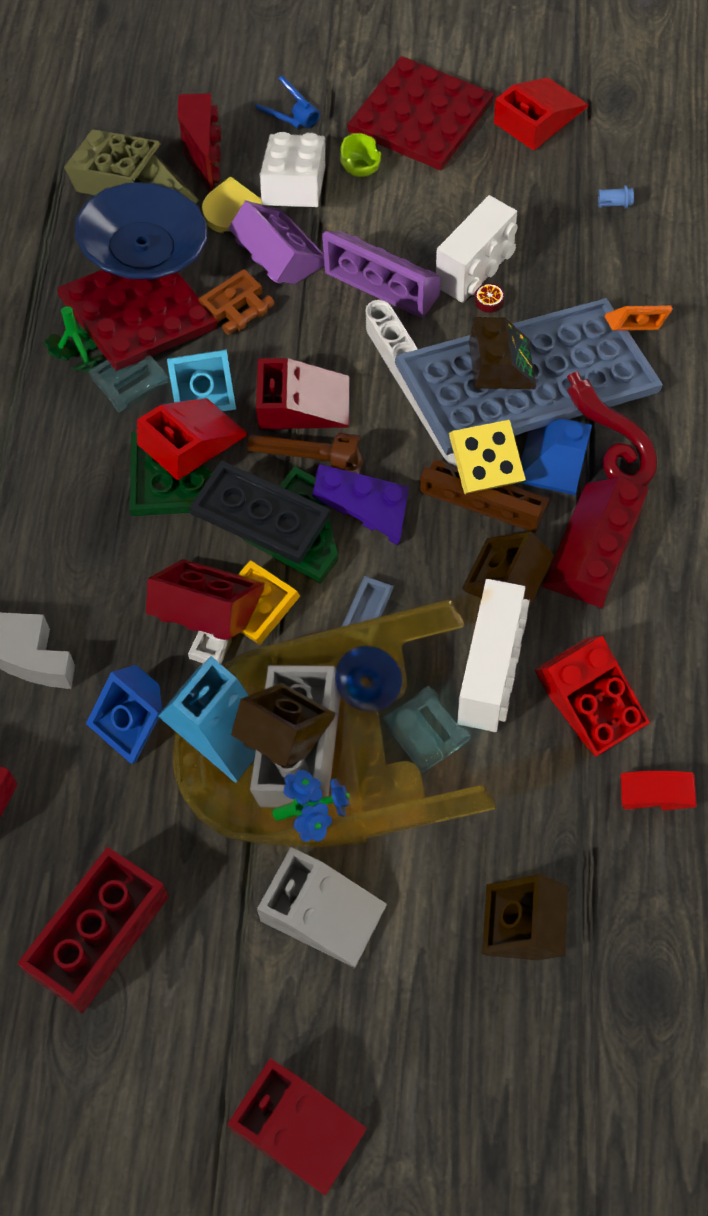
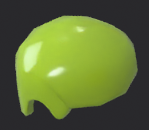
[340,133,381,177]

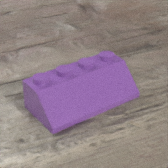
[322,231,441,319]

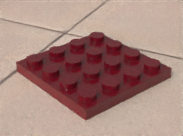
[348,56,494,171]
[57,270,217,371]

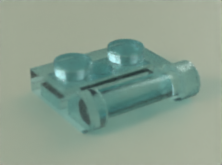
[89,355,169,412]
[383,686,471,773]

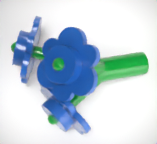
[272,770,350,842]

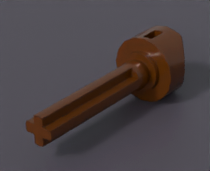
[247,433,364,474]

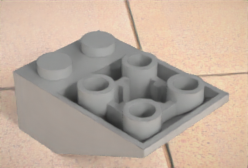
[257,847,387,968]

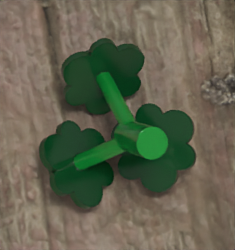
[44,306,104,373]

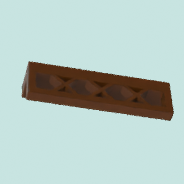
[420,459,550,533]

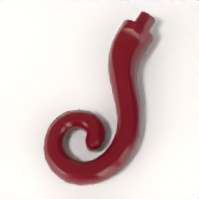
[567,371,657,486]

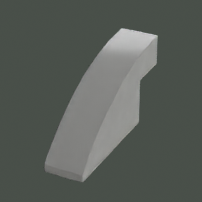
[0,612,75,689]

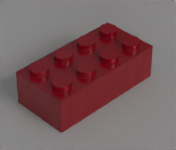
[17,846,169,1014]

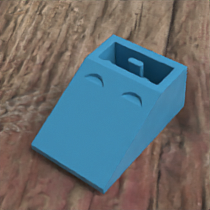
[158,656,256,783]

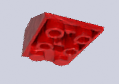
[494,77,588,151]
[137,398,247,480]
[534,636,650,757]

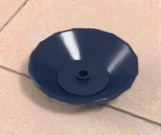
[75,183,207,279]

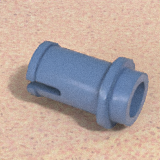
[598,185,634,209]

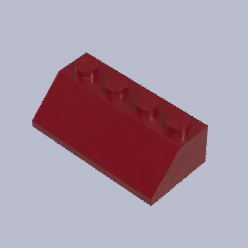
[542,477,649,609]

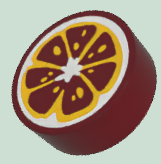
[475,283,504,313]

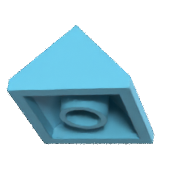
[167,349,236,411]

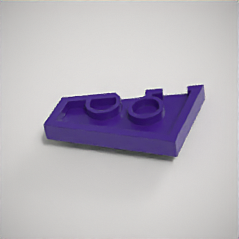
[312,464,409,545]

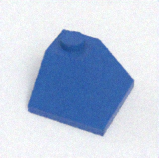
[520,418,592,496]
[86,665,162,764]

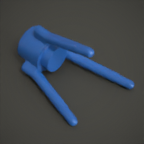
[255,76,320,129]

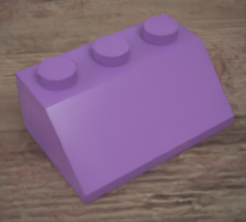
[228,200,325,284]

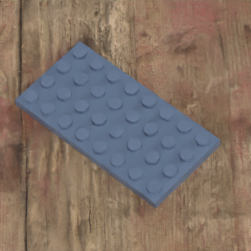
[395,298,663,455]

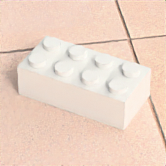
[457,579,530,732]

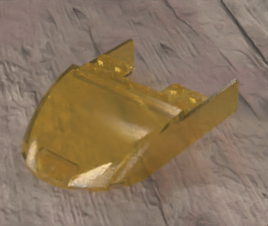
[173,600,496,847]

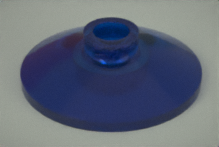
[335,646,402,712]

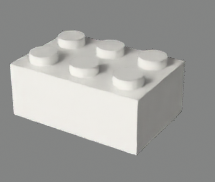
[260,132,325,207]
[436,195,518,303]

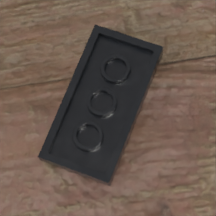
[189,460,331,564]

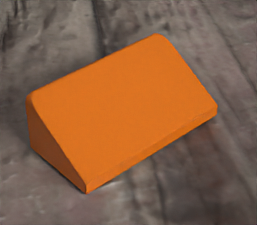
[605,306,673,331]

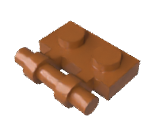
[199,269,275,335]

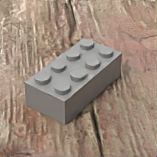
[250,666,342,807]

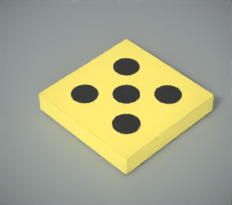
[449,420,525,494]

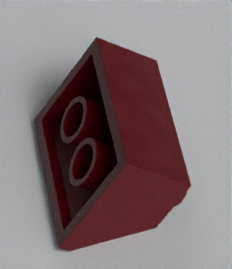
[146,559,265,640]

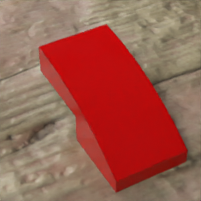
[621,771,697,811]

